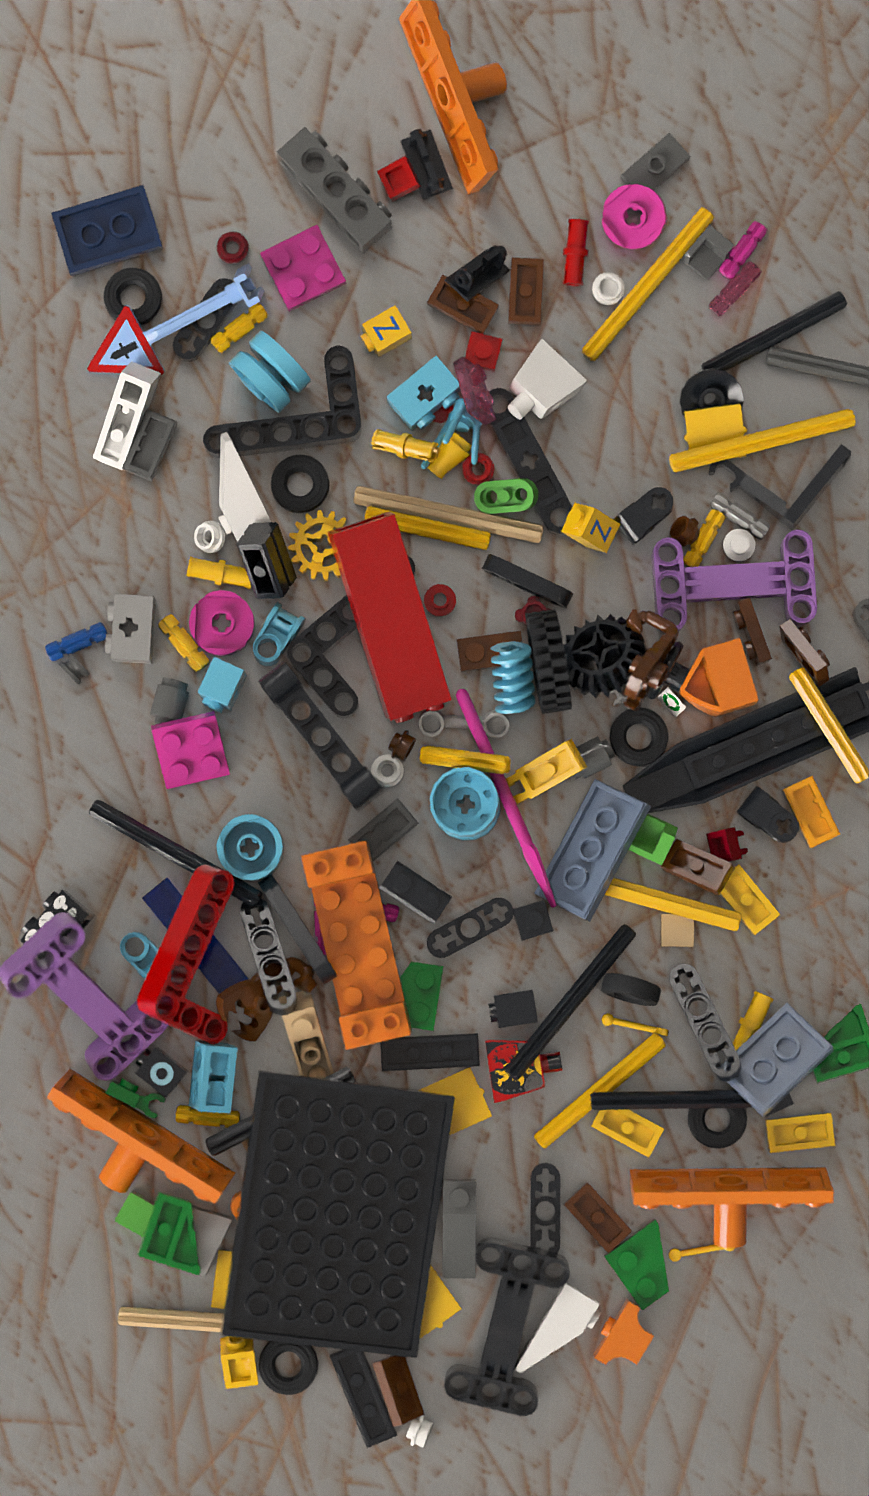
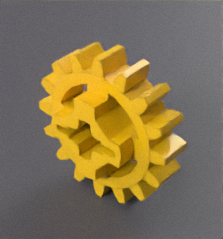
[288,510,347,581]

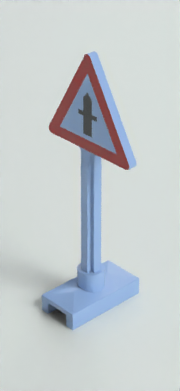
[87,263,264,375]

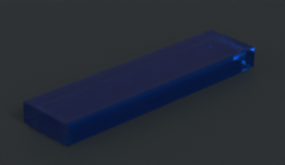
[142,877,249,994]

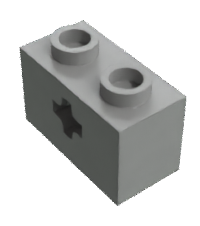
[105,594,156,664]

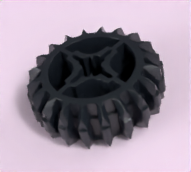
[564,614,647,698]

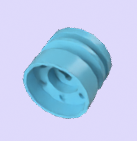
[430,767,501,841]

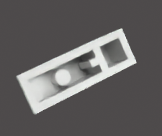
[93,361,161,470]
[218,432,271,541]
[515,1283,601,1373]

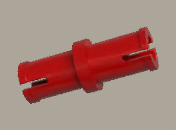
[563,219,589,286]

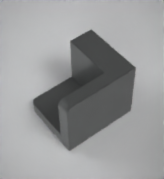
[683,225,734,280]

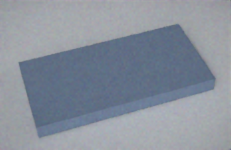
[534,779,651,922]

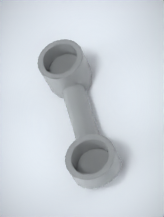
[418,710,509,738]

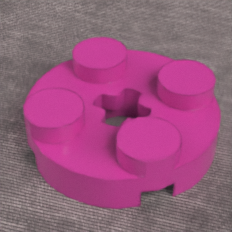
[602,184,668,249]
[189,590,255,656]

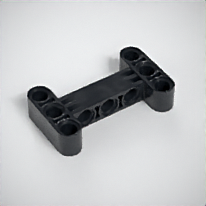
[258,661,384,812]
[444,1237,570,1416]

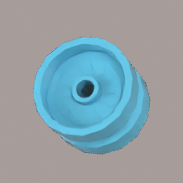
[228,330,311,413]

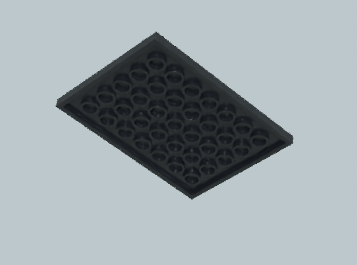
[220,1070,455,1358]

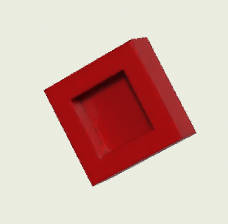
[377,156,421,202]
[464,331,503,372]

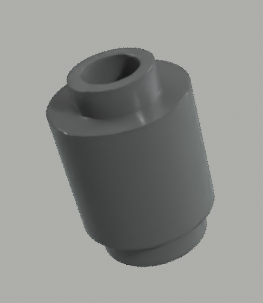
[150,677,189,724]
[573,736,615,779]

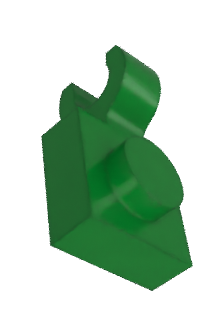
[106,1078,166,1118]

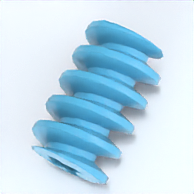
[490,641,536,714]

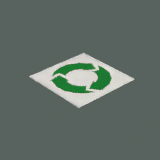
[657,687,686,718]

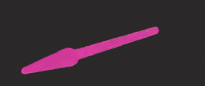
[456,689,556,908]

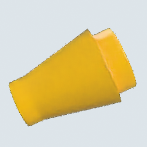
[427,431,472,479]

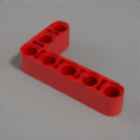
[137,865,234,1044]

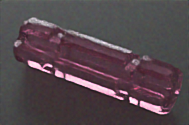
[708,261,762,317]

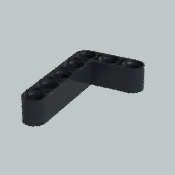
[203,345,362,459]
[287,555,416,719]

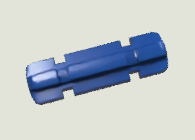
[45,622,108,661]

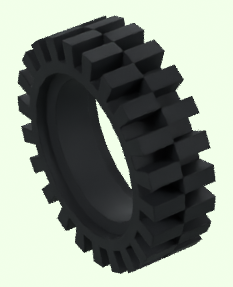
[526,609,572,714]

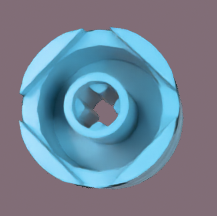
[217,814,284,881]

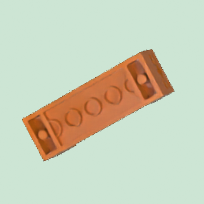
[301,841,413,1050]

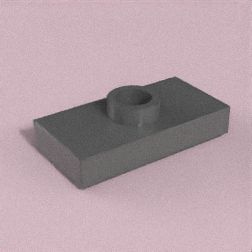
[621,133,691,190]
[122,409,178,482]
[348,798,419,861]

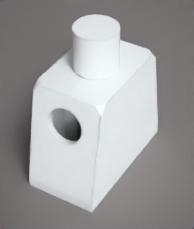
[507,339,587,420]

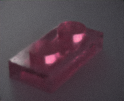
[453,356,496,425]

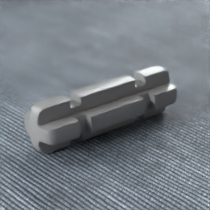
[710,492,770,539]

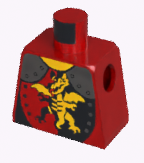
[485,1040,562,1103]

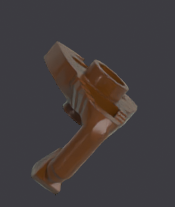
[623,609,679,711]
[216,957,317,1042]

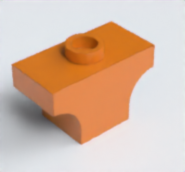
[593,1299,654,1365]

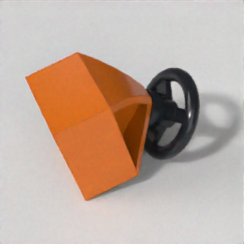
[647,638,759,717]

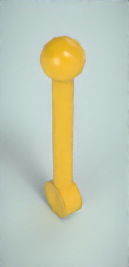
[601,1013,669,1036]
[668,1244,735,1262]

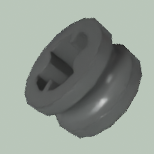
[59,653,90,685]

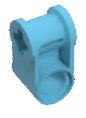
[253,602,306,666]
[120,932,173,979]

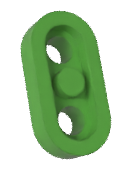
[474,478,538,514]

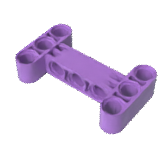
[651,529,817,634]
[0,912,168,1081]

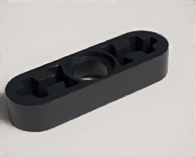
[173,278,238,362]
[482,554,573,609]
[427,898,513,958]
[530,1163,560,1253]

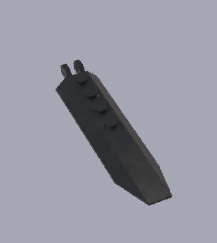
[623,667,869,813]

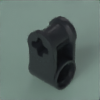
[613,487,674,545]
[736,786,799,843]

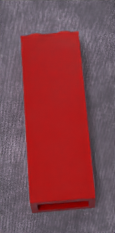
[327,512,452,723]

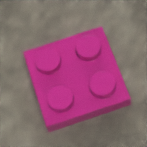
[260,225,346,312]
[151,711,230,789]

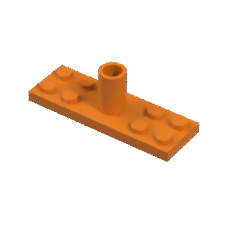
[399,0,507,194]
[46,1069,236,1203]
[630,1167,834,1248]

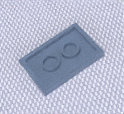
[718,1003,834,1118]

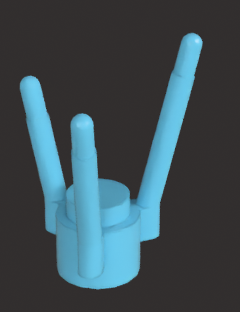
[421,398,483,469]

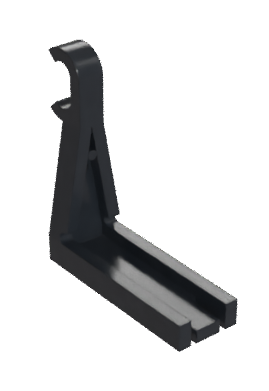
[709,444,851,530]

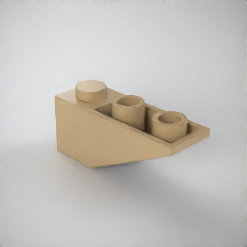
[279,991,334,1078]

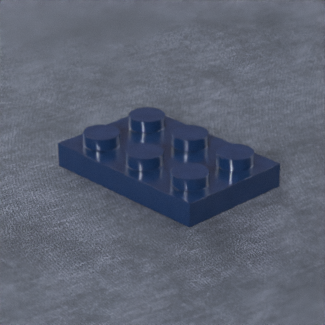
[51,185,163,276]

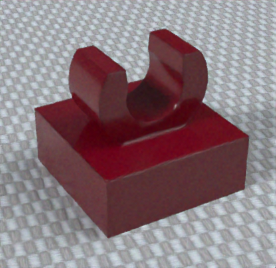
[706,827,748,862]

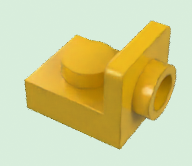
[220,1336,258,1389]

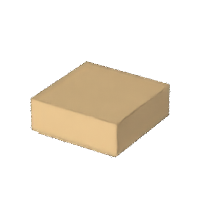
[660,914,694,947]

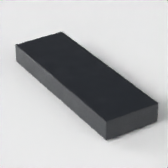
[380,1033,480,1071]
[330,1349,397,1448]

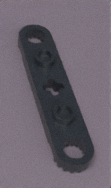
[482,388,572,535]

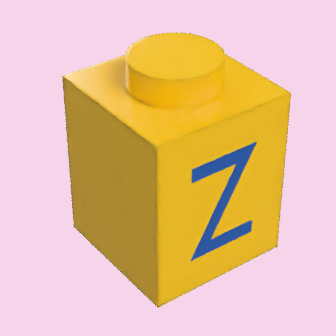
[360,305,412,358]
[561,503,620,553]

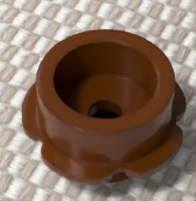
[670,516,700,547]
[388,730,416,761]

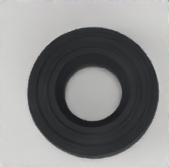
[104,268,162,326]
[271,454,329,513]
[610,707,668,766]
[601,973,661,1006]
[688,1089,747,1149]
[259,1341,318,1395]

